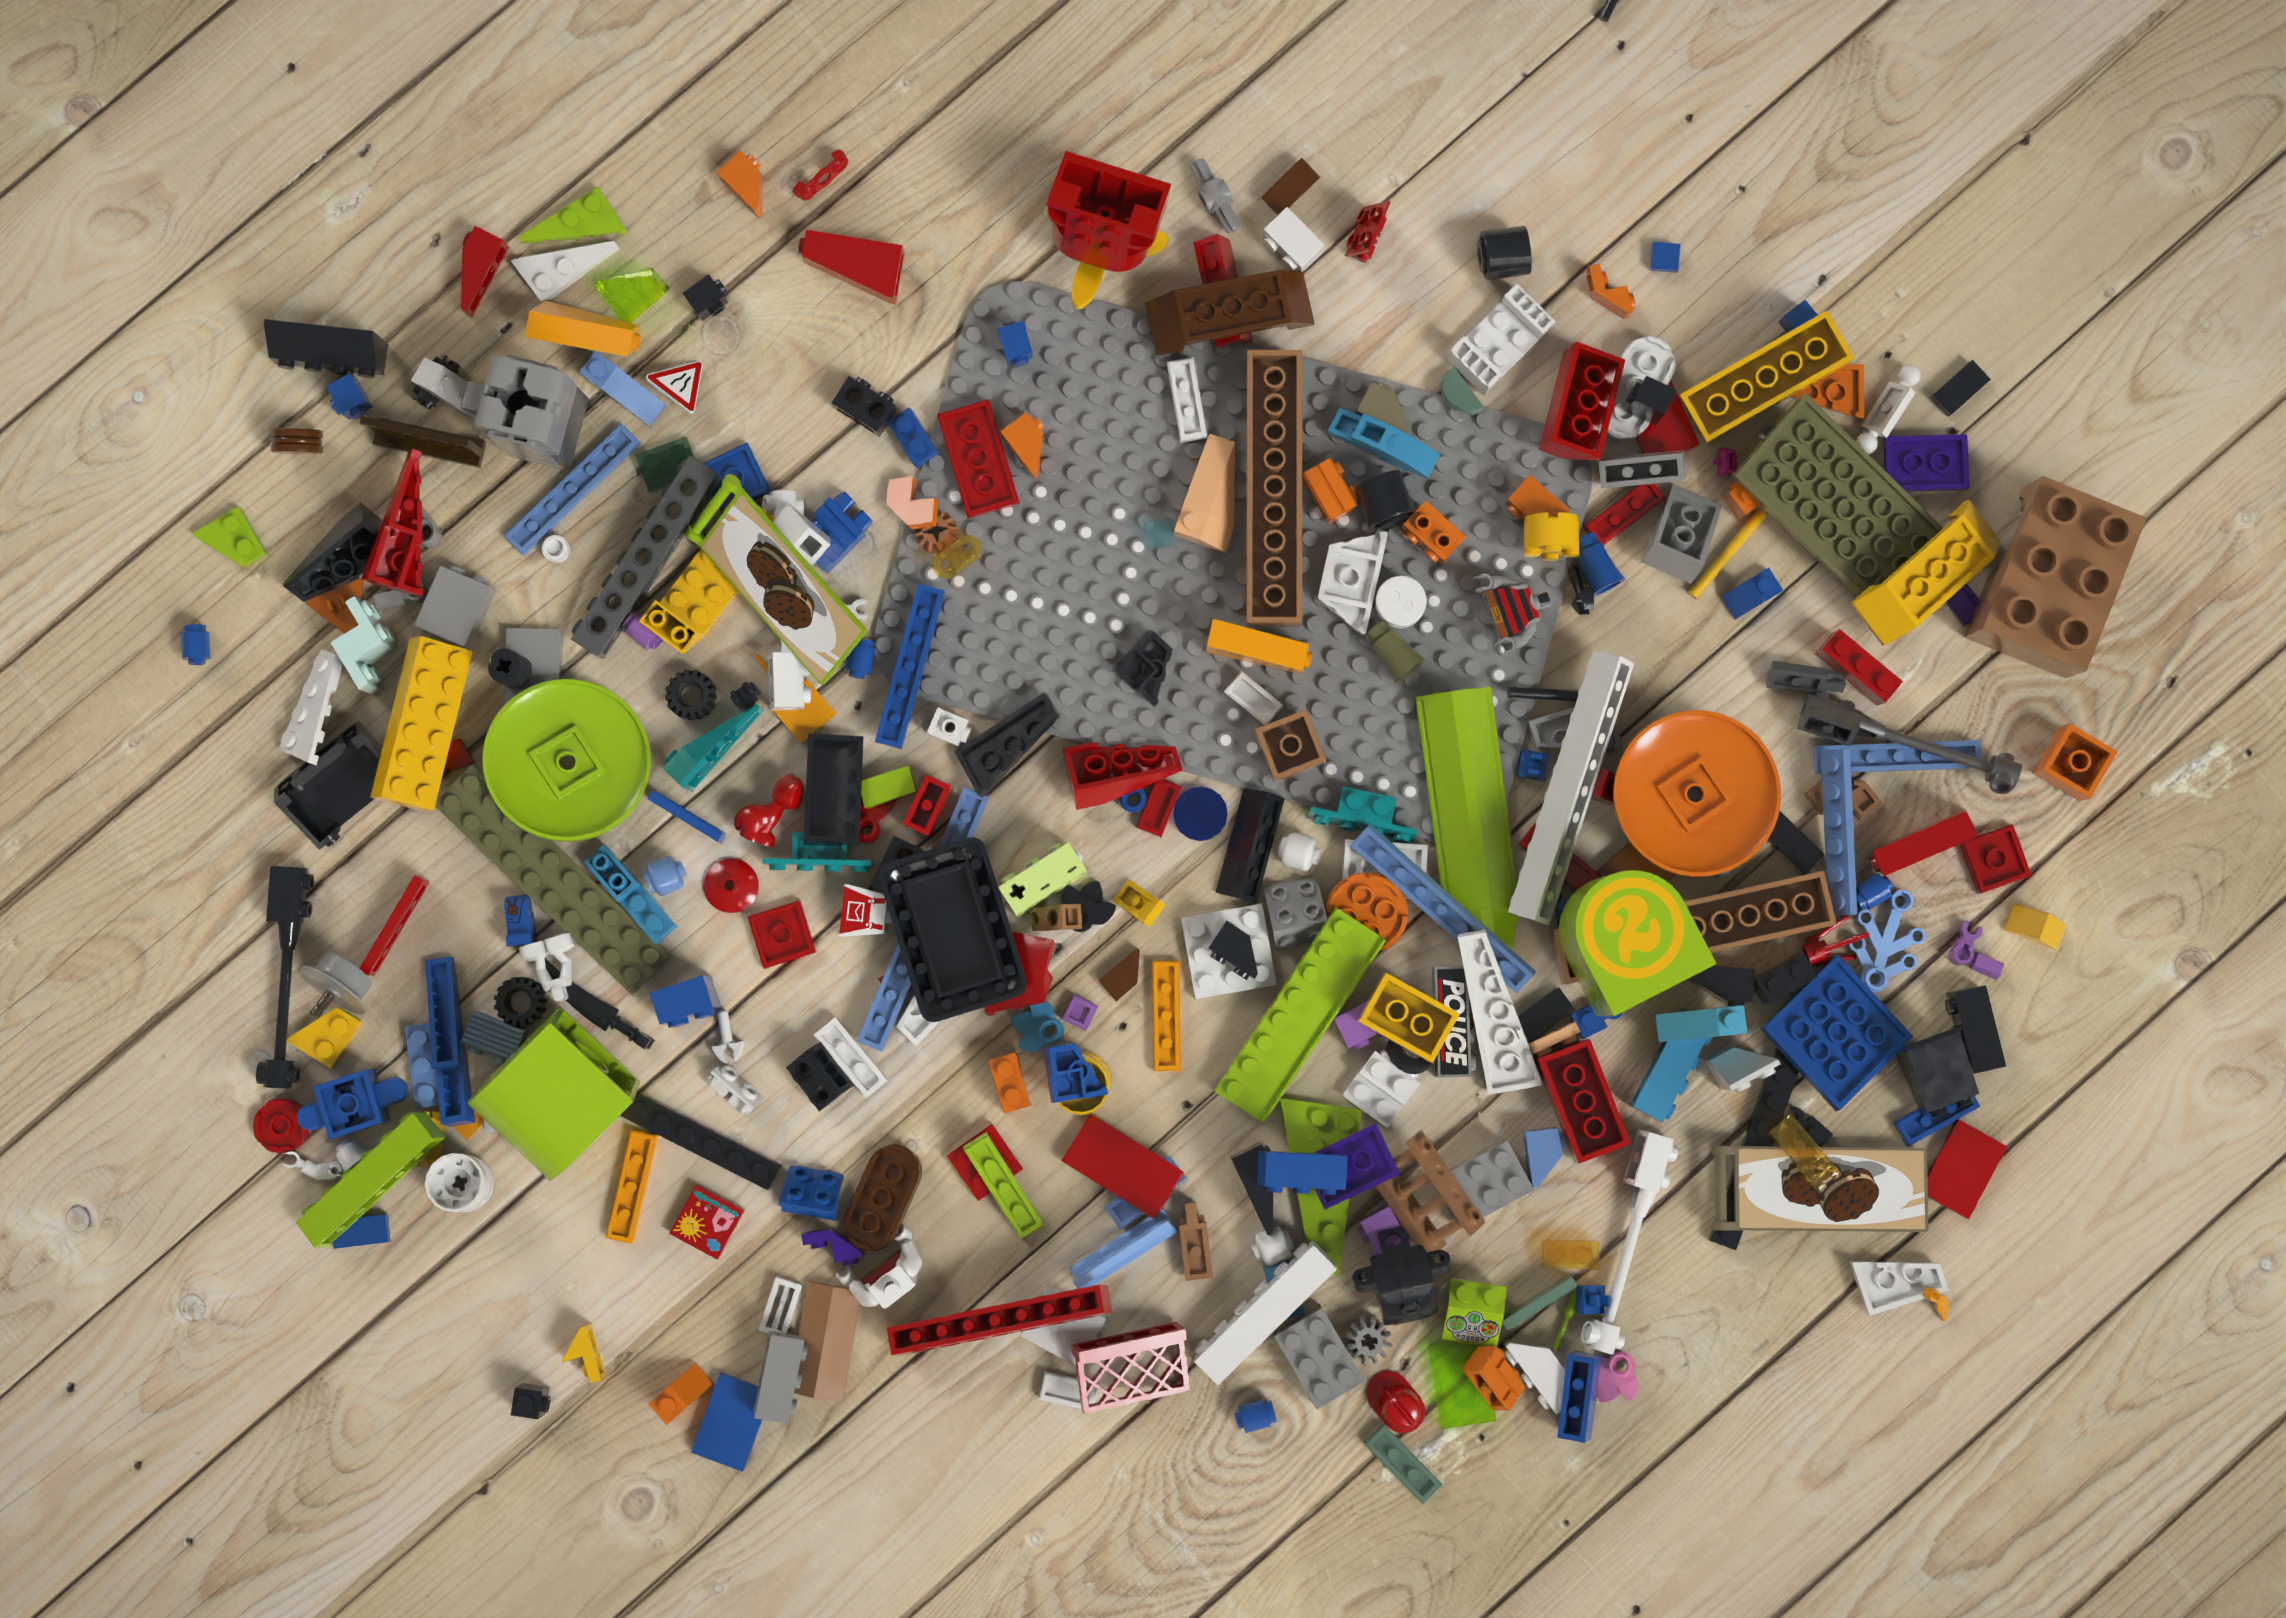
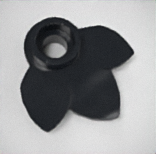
[1062,881,1116,932]

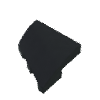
[1112,630,1173,707]

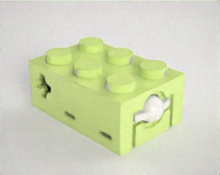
[998,841,1088,917]

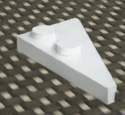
[511,241,619,303]

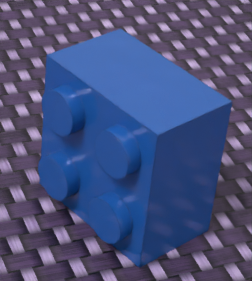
[650,975,721,1028]

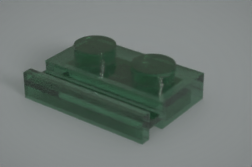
[635,437,695,493]

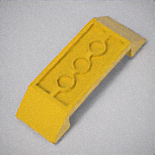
[639,495,775,655]
[1850,499,2000,646]

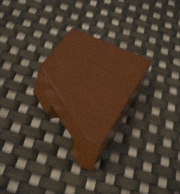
[1099,948,1140,1002]

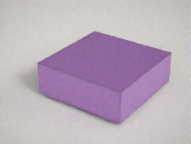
[1061,994,1098,1031]

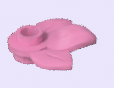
[1597,1352,1639,1403]

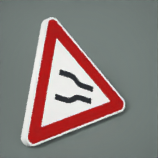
[646,361,703,414]

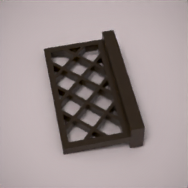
[359,416,487,468]

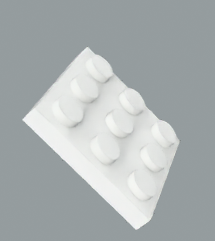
[1181,904,1277,999]

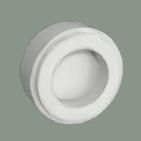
[542,535,571,563]

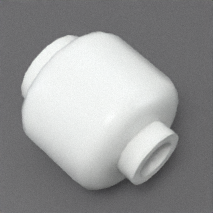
[1278,832,1321,871]
[1252,1226,1295,1267]

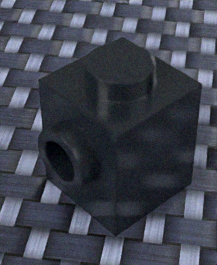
[683,274,728,321]
[510,1383,551,1420]

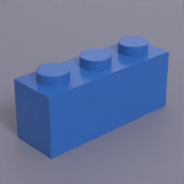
[1257,1151,1347,1195]
[1557,1350,1602,1443]

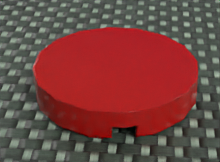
[253,1098,310,1153]

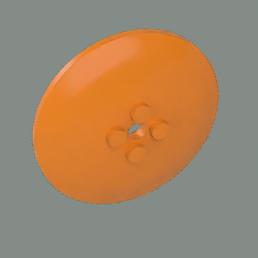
[1613,710,1781,877]

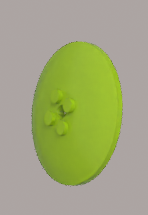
[482,679,651,842]

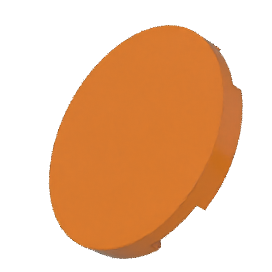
[1325,872,1408,951]

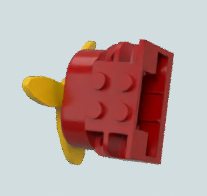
[1046,151,1171,310]

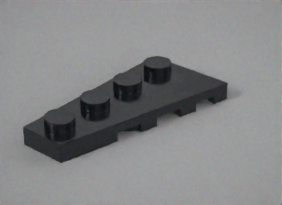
[954,692,1060,798]

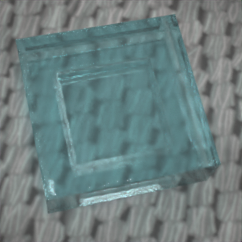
[1144,518,1175,551]

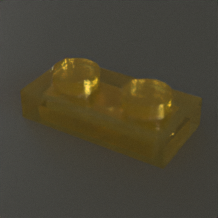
[1542,1239,1599,1269]

